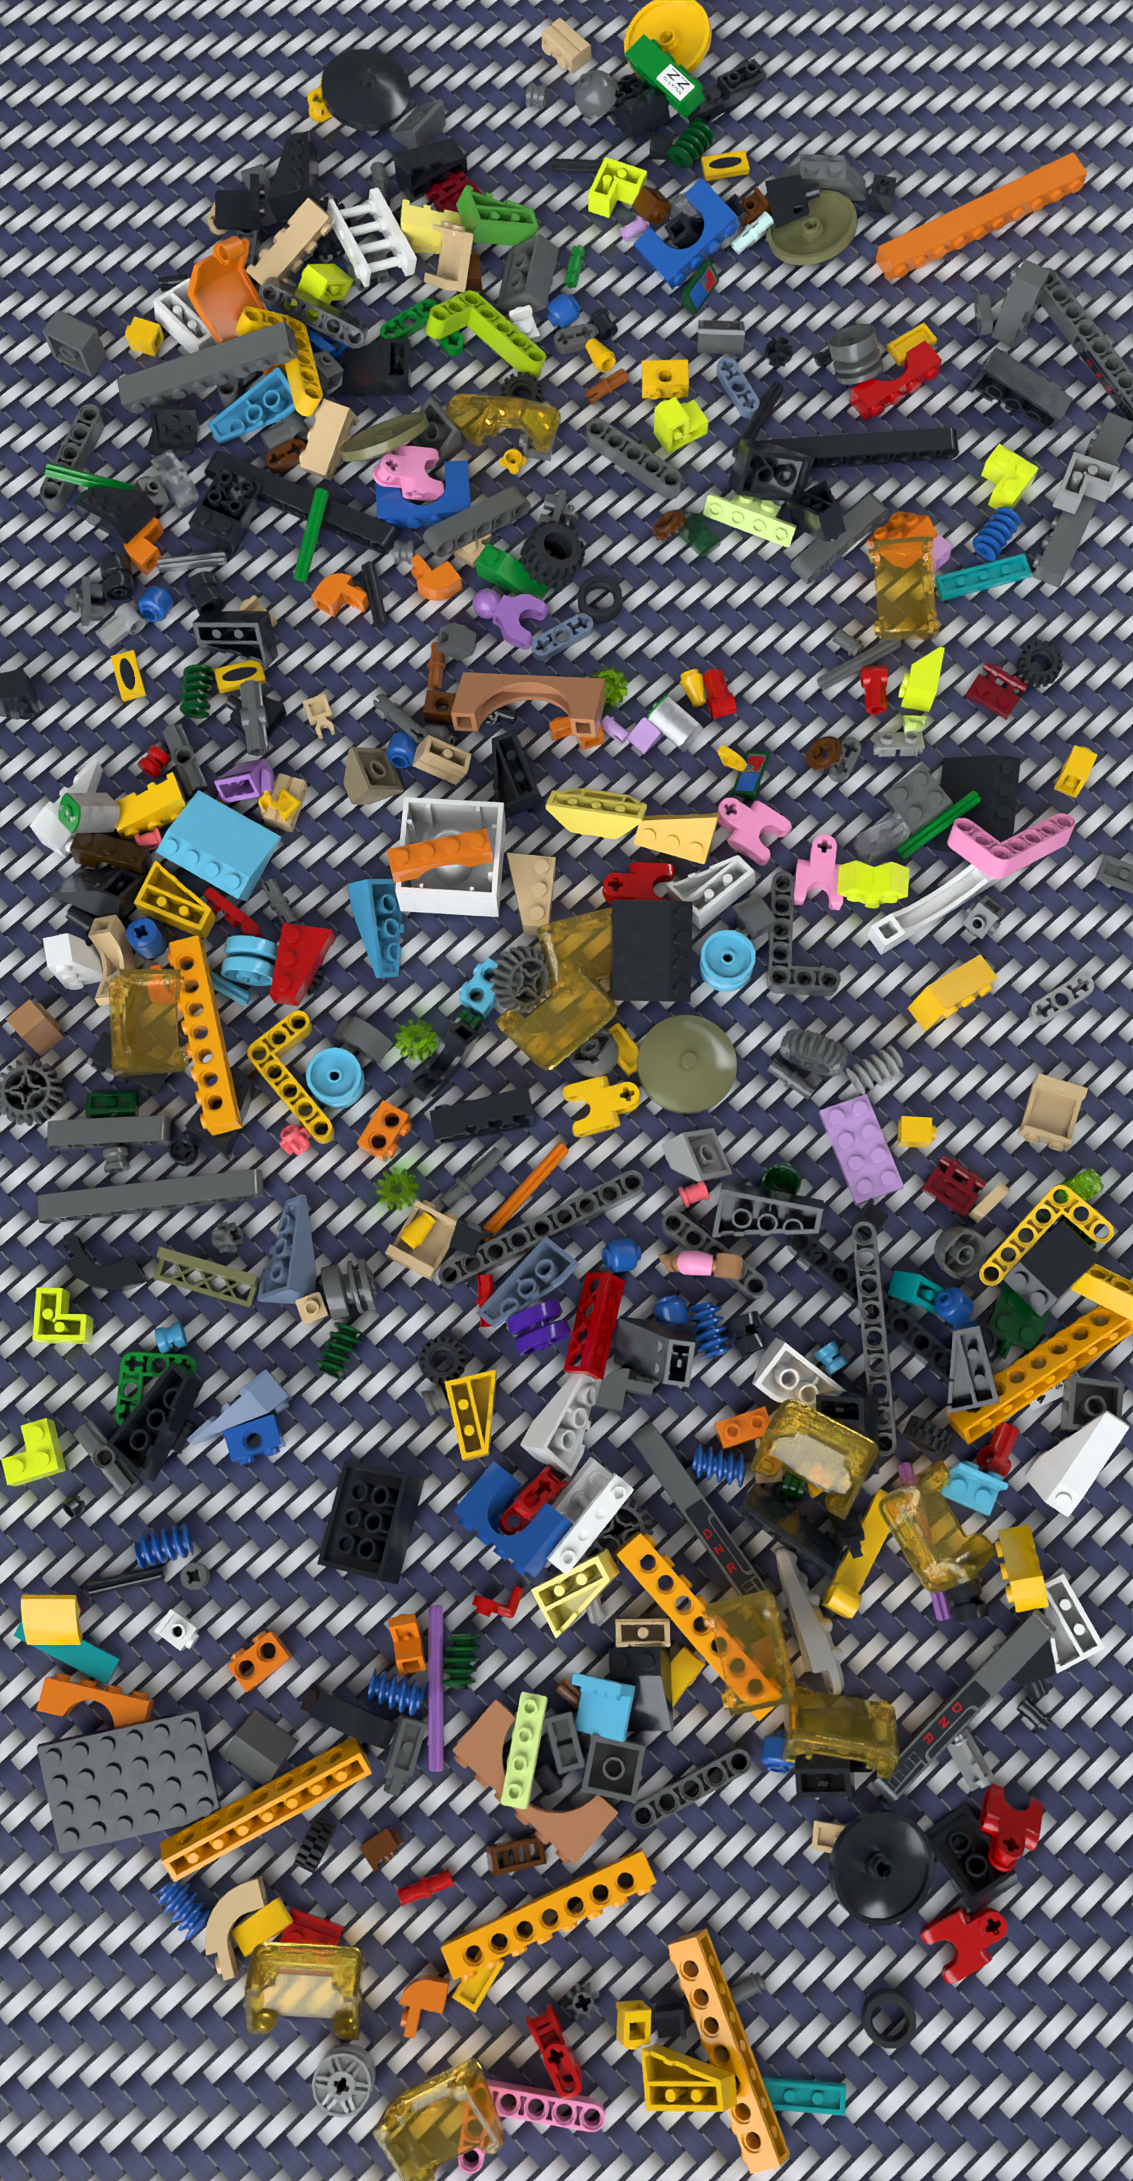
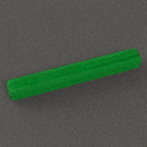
[45,463,134,490]
[293,488,329,582]
[897,791,981,859]

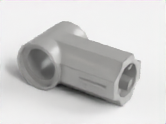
[96,603,146,649]

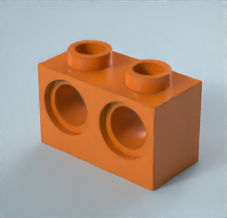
[357,1100,412,1162]
[714,1407,774,1450]
[227,1630,293,1692]

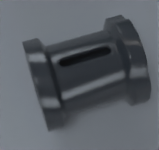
[590,308,618,340]

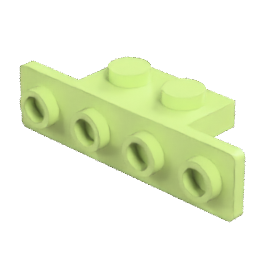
[703,493,796,547]
[501,1692,548,1809]

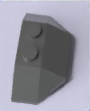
[776,154,866,201]

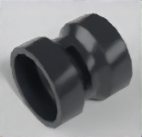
[169,1137,198,1167]

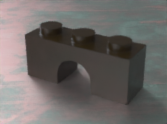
[70,833,152,880]

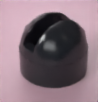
[61,1495,85,1519]

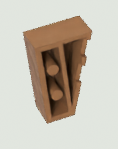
[6,999,64,1057]

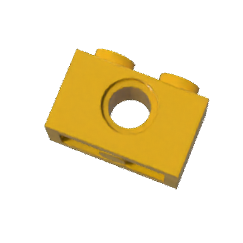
[641,360,689,400]
[1053,745,1098,798]

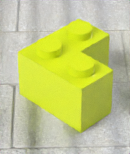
[588,157,647,218]
[291,264,354,317]
[653,397,708,454]
[981,444,1039,510]
[837,860,910,908]
[33,1288,94,1344]
[1,1418,66,1486]

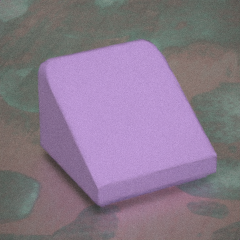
[923,535,952,573]
[627,717,661,754]

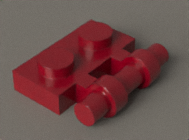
[424,170,483,213]
[965,661,1028,720]
[921,1155,987,1218]

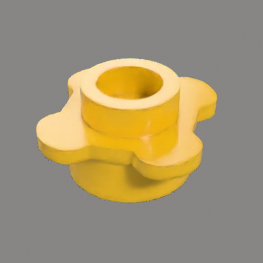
[499,449,527,475]

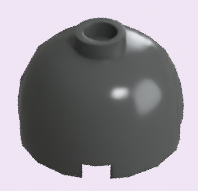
[574,70,619,119]
[568,1028,619,1078]
[934,1226,987,1279]

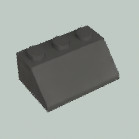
[496,233,559,314]

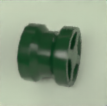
[453,1007,484,1032]
[779,1470,807,1501]

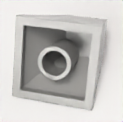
[661,1128,733,1182]

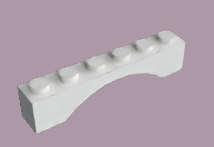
[867,864,1003,955]

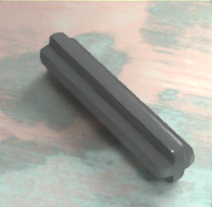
[157,551,227,573]

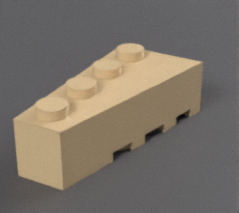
[245,198,334,292]

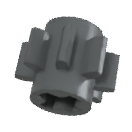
[212,1221,243,1254]
[567,1982,600,2019]

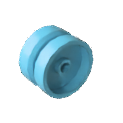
[699,930,755,992]
[221,935,279,986]
[306,1047,365,1110]

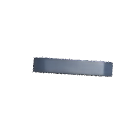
[716,357,760,418]
[531,613,593,661]

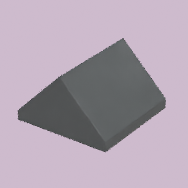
[391,99,446,149]
[697,320,745,354]
[412,397,462,466]
[223,1709,299,1786]

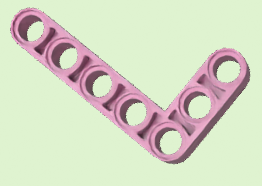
[947,813,1075,879]
[458,2078,605,2173]

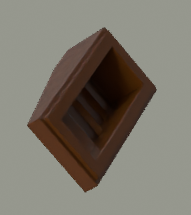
[485,1836,547,1876]

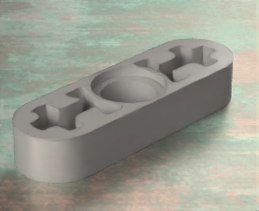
[1029,974,1094,1025]

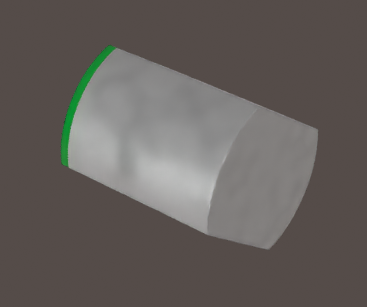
[646,695,704,752]
[58,793,120,833]

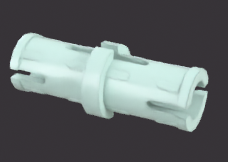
[730,211,774,254]

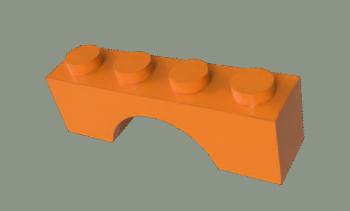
[387,828,493,883]
[36,1673,155,1727]

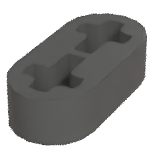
[974,293,993,336]
[554,323,596,354]
[828,738,861,783]

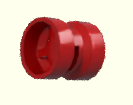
[137,745,171,779]

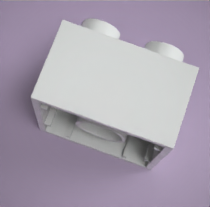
[395,797,506,917]

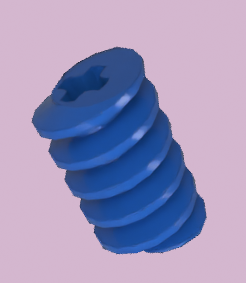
[972,507,1022,561]
[126,917,167,960]
[688,1302,731,1359]
[690,1444,747,1488]
[134,1523,194,1568]
[367,1668,427,1716]
[154,1878,211,1941]

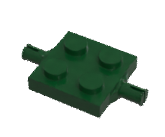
[986,1283,1052,1360]

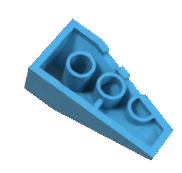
[207,367,296,444]
[348,879,404,978]

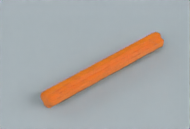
[481,1142,568,1243]

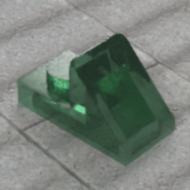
[676,512,721,559]

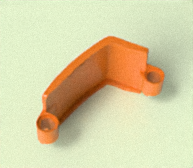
[187,235,286,376]

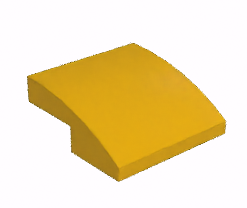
[21,1595,82,1645]

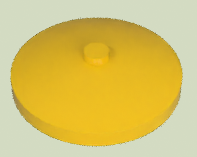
[624,0,712,79]

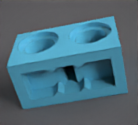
[459,957,498,1019]

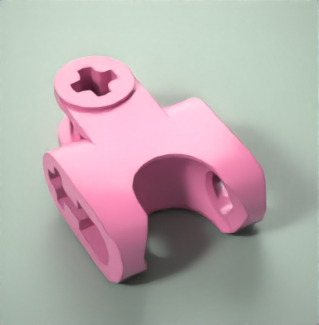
[373,446,444,501]
[717,798,792,866]
[794,834,843,910]

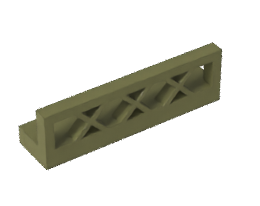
[153,1247,260,1308]

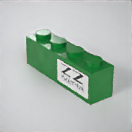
[624,34,705,118]

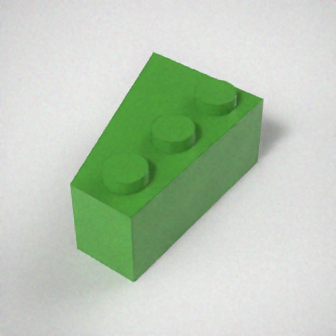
[456,185,539,246]

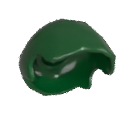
[761,1163,801,1195]

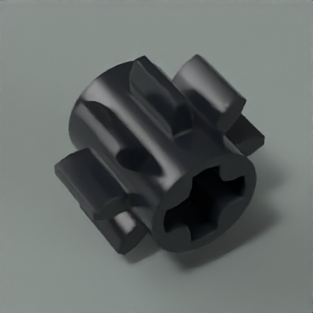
[764,337,793,368]

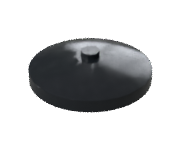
[321,49,411,131]
[829,1809,934,1926]

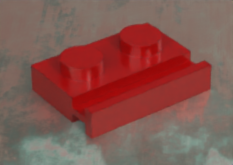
[278,1907,344,1968]

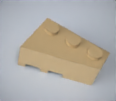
[299,399,360,481]
[507,853,556,937]

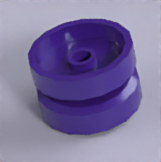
[506,1299,572,1356]

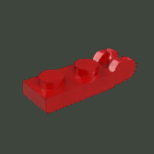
[203,887,262,938]

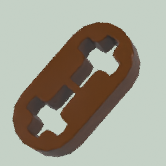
[265,439,306,474]

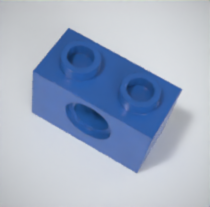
[223,1414,285,1465]

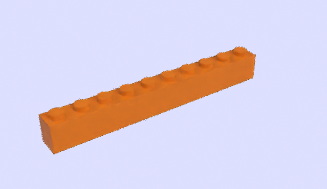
[875,152,1088,281]

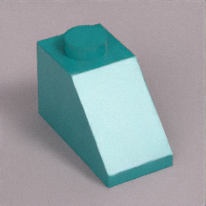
[887,1271,944,1315]

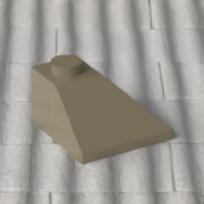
[343,747,404,805]

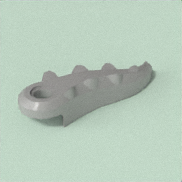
[775,1546,844,1696]

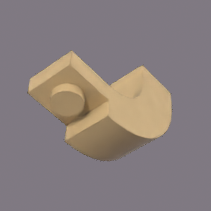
[88,915,135,1006]
[205,1875,268,1981]

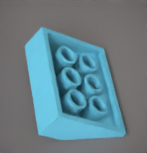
[156,790,282,901]

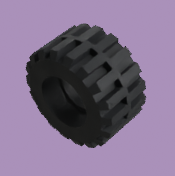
[520,521,585,588]

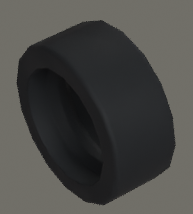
[578,575,622,624]
[861,1989,916,2049]

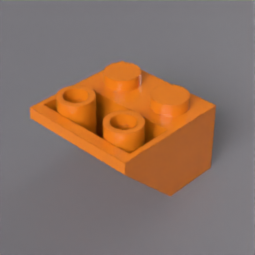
[867,511,938,569]

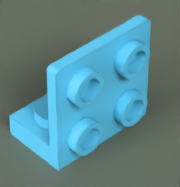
[939,1460,1009,1516]
[571,1673,635,1742]

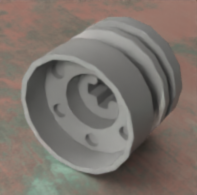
[312,2043,376,2118]

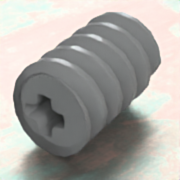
[846,1045,903,1095]

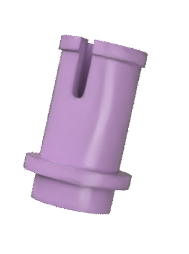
[620,215,650,242]
[600,715,630,745]

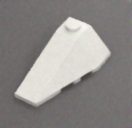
[30,758,103,858]
[752,1338,847,1414]
[520,1373,602,1477]
[1025,1410,1130,1517]

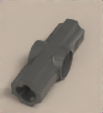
[240,680,269,756]
[162,724,209,796]
[73,1420,140,1496]

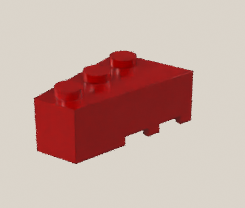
[270,923,336,1006]

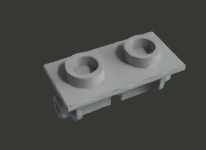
[873,731,925,757]
[947,1728,995,1791]

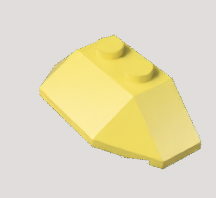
[546,788,647,839]

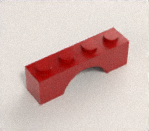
[849,340,942,421]

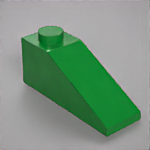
[476,543,549,601]

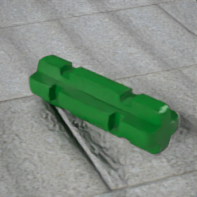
[564,244,585,289]

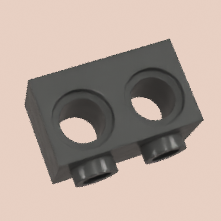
[544,1710,585,1774]

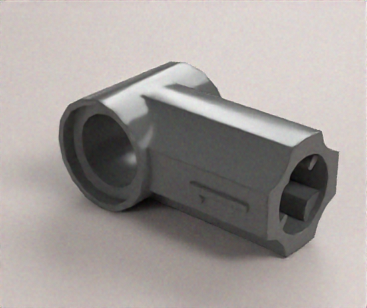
[260,411,309,451]

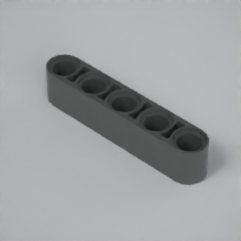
[40,404,105,512]
[586,418,682,499]
[423,486,531,557]
[790,494,889,584]
[47,1116,171,1150]
[661,1211,768,1300]
[630,1747,752,1829]

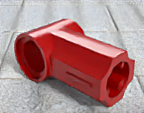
[861,666,888,715]
[702,668,737,719]
[976,1422,1019,1477]

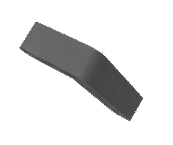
[766,871,841,996]

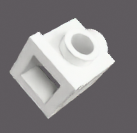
[154,1609,200,1651]

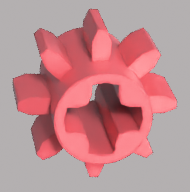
[279,1124,312,1155]

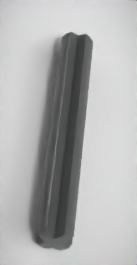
[817,635,902,690]

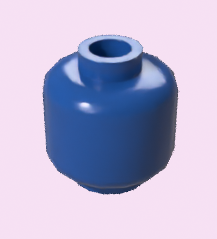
[546,293,581,329]
[138,586,174,622]
[386,732,419,769]
[601,1238,641,1273]
[934,1287,974,1325]
[653,1294,690,1325]
[761,1730,795,1773]

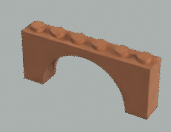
[451,672,607,738]
[452,1698,618,1865]

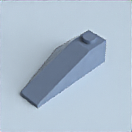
[257,1194,317,1304]
[477,1236,579,1328]
[187,1369,292,1445]

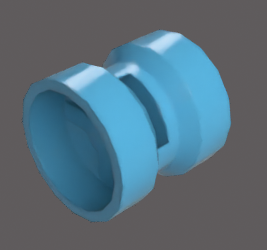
[155,1321,188,1354]
[814,1340,850,1376]

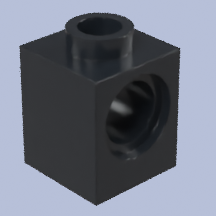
[868,174,897,215]

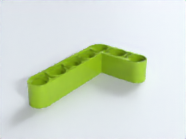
[425,290,546,379]

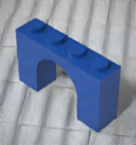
[633,177,740,290]
[374,460,471,529]
[454,1461,573,1578]

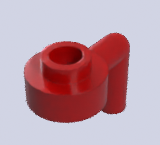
[472,1585,524,1618]

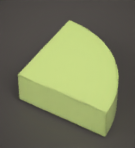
[902,715,927,733]

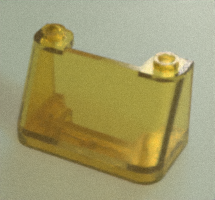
[445,394,561,452]
[869,535,939,640]
[537,907,612,997]
[495,956,617,1070]
[109,969,189,1076]
[750,1399,879,1520]
[879,1460,997,1593]
[702,1589,798,1716]
[781,1687,899,1779]
[244,1942,363,2040]
[372,2058,505,2181]

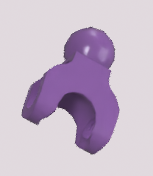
[472,588,549,650]

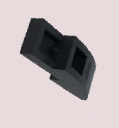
[686,58,767,123]

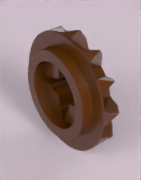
[652,509,686,540]
[806,736,843,772]

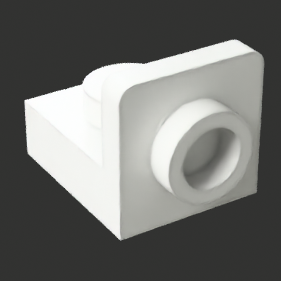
[509,305,540,343]

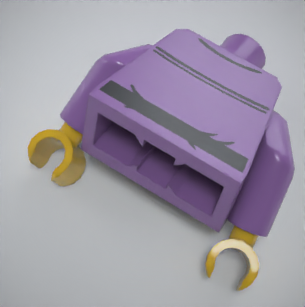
[214,759,278,813]

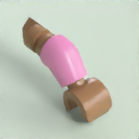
[658,1250,743,1279]

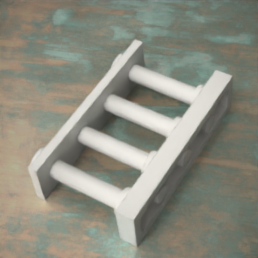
[326,188,417,287]
[546,1457,634,1575]

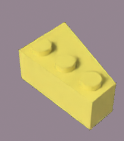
[401,199,473,254]
[531,1548,620,1638]

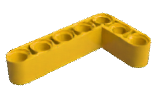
[235,307,323,417]
[247,1010,335,1144]
[979,1184,1114,1286]
[1071,1264,1133,1321]
[821,1488,903,1618]

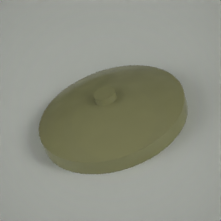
[766,190,858,265]
[339,412,429,462]
[636,1015,737,1114]

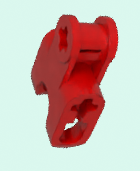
[602,862,676,903]
[498,1465,568,1536]
[979,1783,1044,1872]
[919,1906,1007,1984]
[525,2004,582,2099]

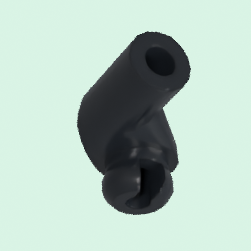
[483,707,517,726]

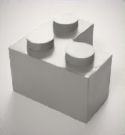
[1053,452,1120,514]

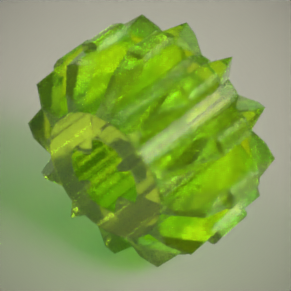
[590,665,628,708]
[395,1019,437,1062]
[376,1167,419,1211]
[1058,1169,1104,1202]

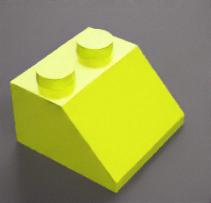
[898,647,945,712]

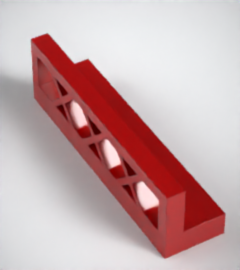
[563,1272,625,1380]

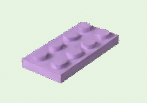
[819,1094,904,1205]

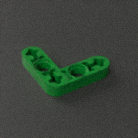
[380,299,464,356]
[115,1352,198,1426]

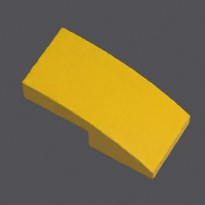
[671,1647,705,1707]
[231,1897,293,1957]

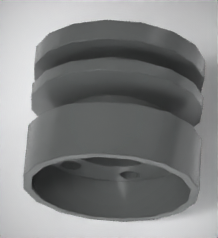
[827,324,884,385]
[321,1257,377,1320]

